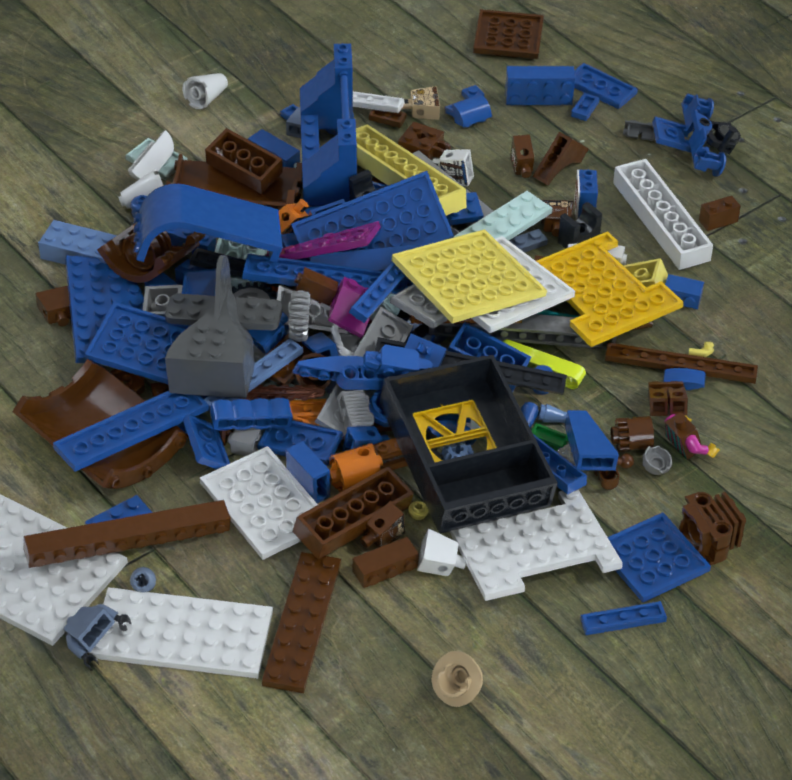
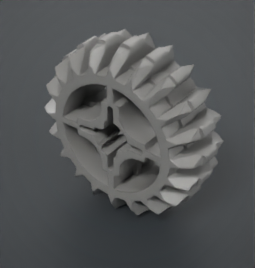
[289,290,310,342]

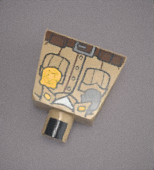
[402,86,440,120]

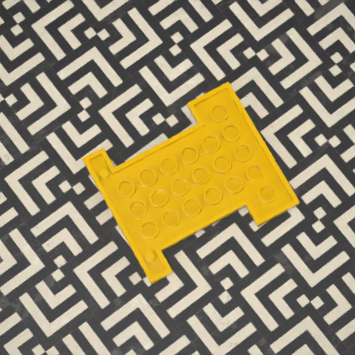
[536,231,683,347]

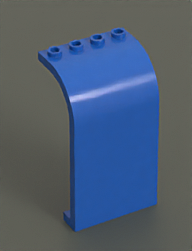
[133,184,283,263]

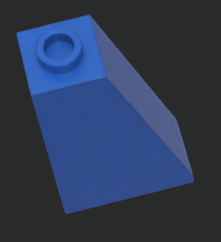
[564,410,619,471]

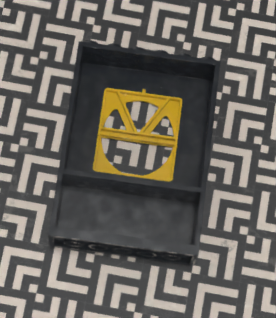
[379,355,557,534]

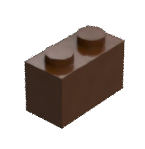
[699,195,741,231]

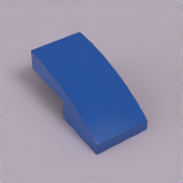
[664,368,706,390]

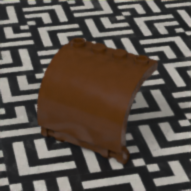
[97,224,205,283]

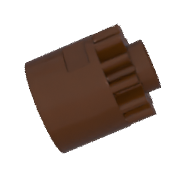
[610,416,654,452]

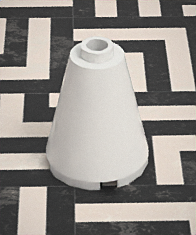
[182,73,228,110]
[118,169,164,209]

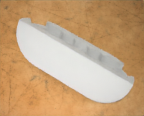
[128,130,174,180]

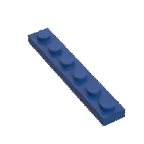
[349,262,406,323]

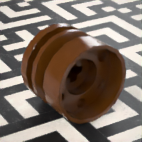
[122,231,172,270]

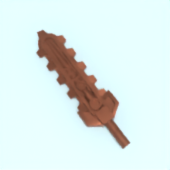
[240,384,325,401]

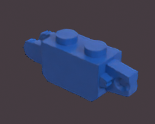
[363,345,434,377]

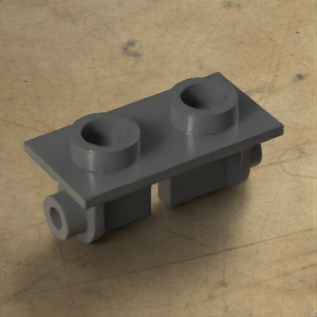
[623,120,655,141]

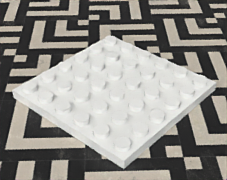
[471,236,575,333]

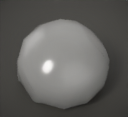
[642,445,672,475]

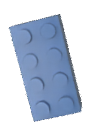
[38,220,117,265]

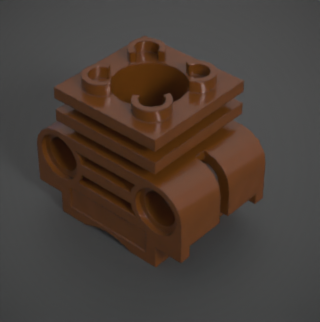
[679,492,746,565]

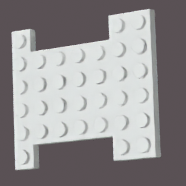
[449,490,622,601]

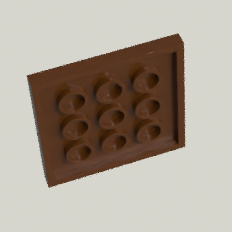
[473,9,544,59]

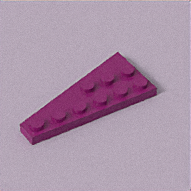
[265,221,381,260]

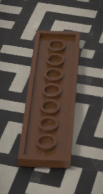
[262,552,341,693]

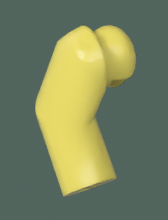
[688,342,714,357]

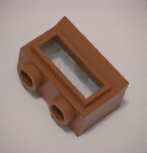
[373,438,408,470]

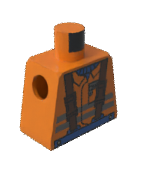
[278,199,308,234]

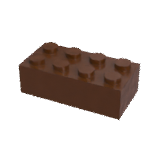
[205,128,283,194]

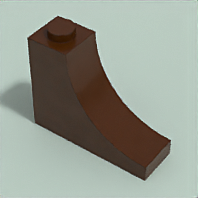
[533,131,589,186]

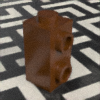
[294,267,339,306]

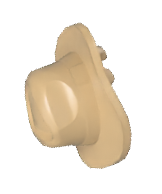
[432,651,483,707]

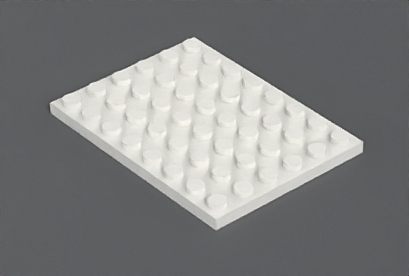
[0,494,128,646]

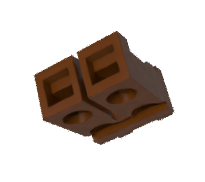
[648,381,688,416]

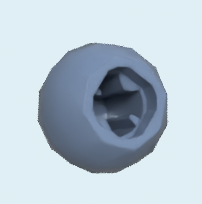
[130,567,156,592]

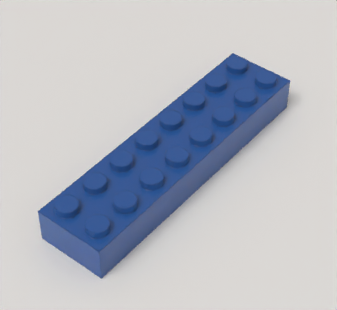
[533,434,587,495]

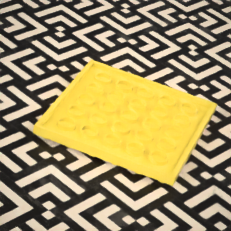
[391,229,547,323]

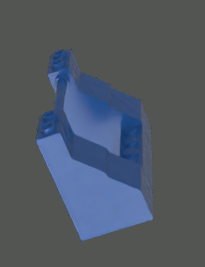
[300,43,357,206]

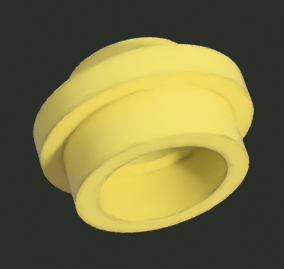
[409,501,429,520]

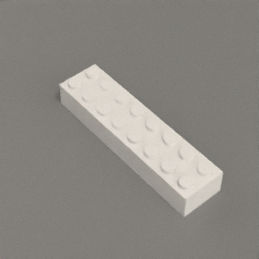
[613,159,713,270]

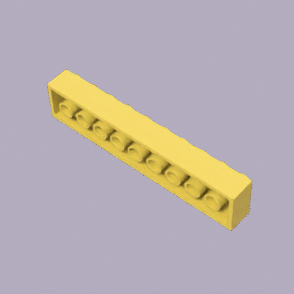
[356,124,467,215]

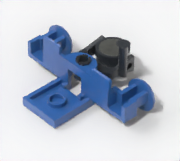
[652,94,741,177]

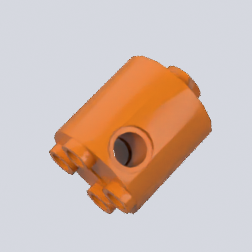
[329,443,383,493]

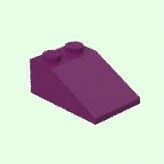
[328,277,370,338]

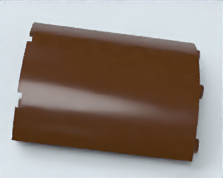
[166,154,303,211]
[12,359,189,489]

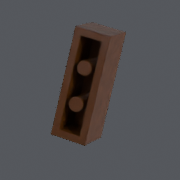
[352,537,419,588]

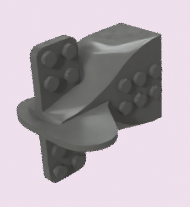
[165,255,283,398]

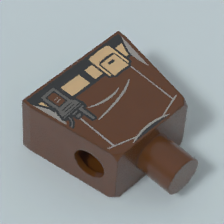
[540,200,574,237]
[360,501,405,548]

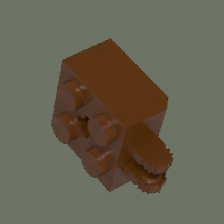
[398,121,452,160]

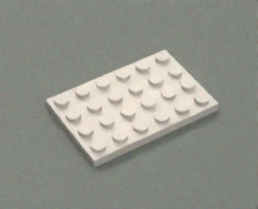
[200,446,318,560]

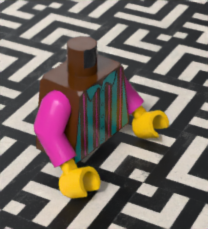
[664,412,720,460]

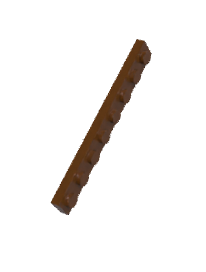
[605,342,758,384]

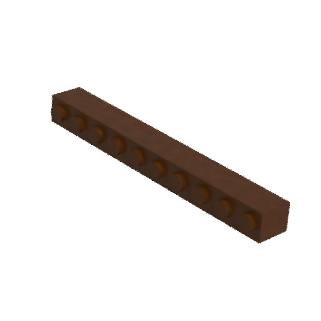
[23,500,231,568]

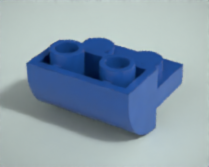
[445,94,492,128]

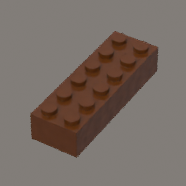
[292,466,414,560]

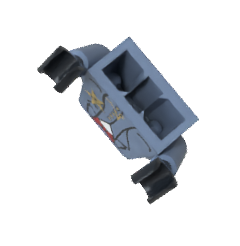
[64,604,132,671]

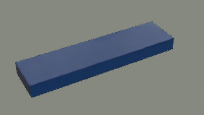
[580,601,667,635]

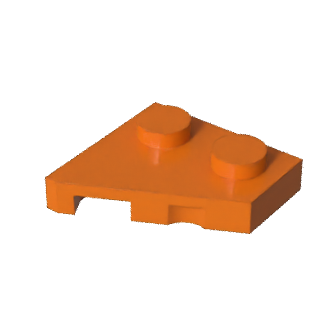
[289,399,326,427]

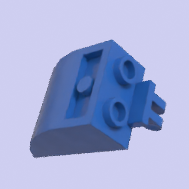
[182,269,216,296]

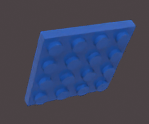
[607,512,711,603]

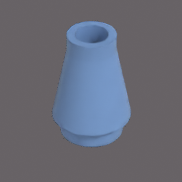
[538,404,567,423]

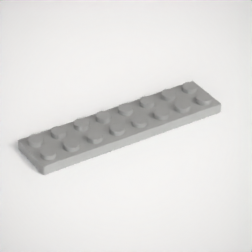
[315,307,413,440]

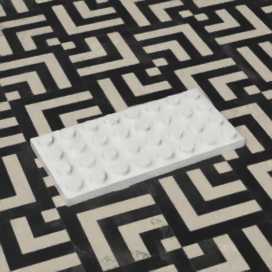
[89,587,273,679]

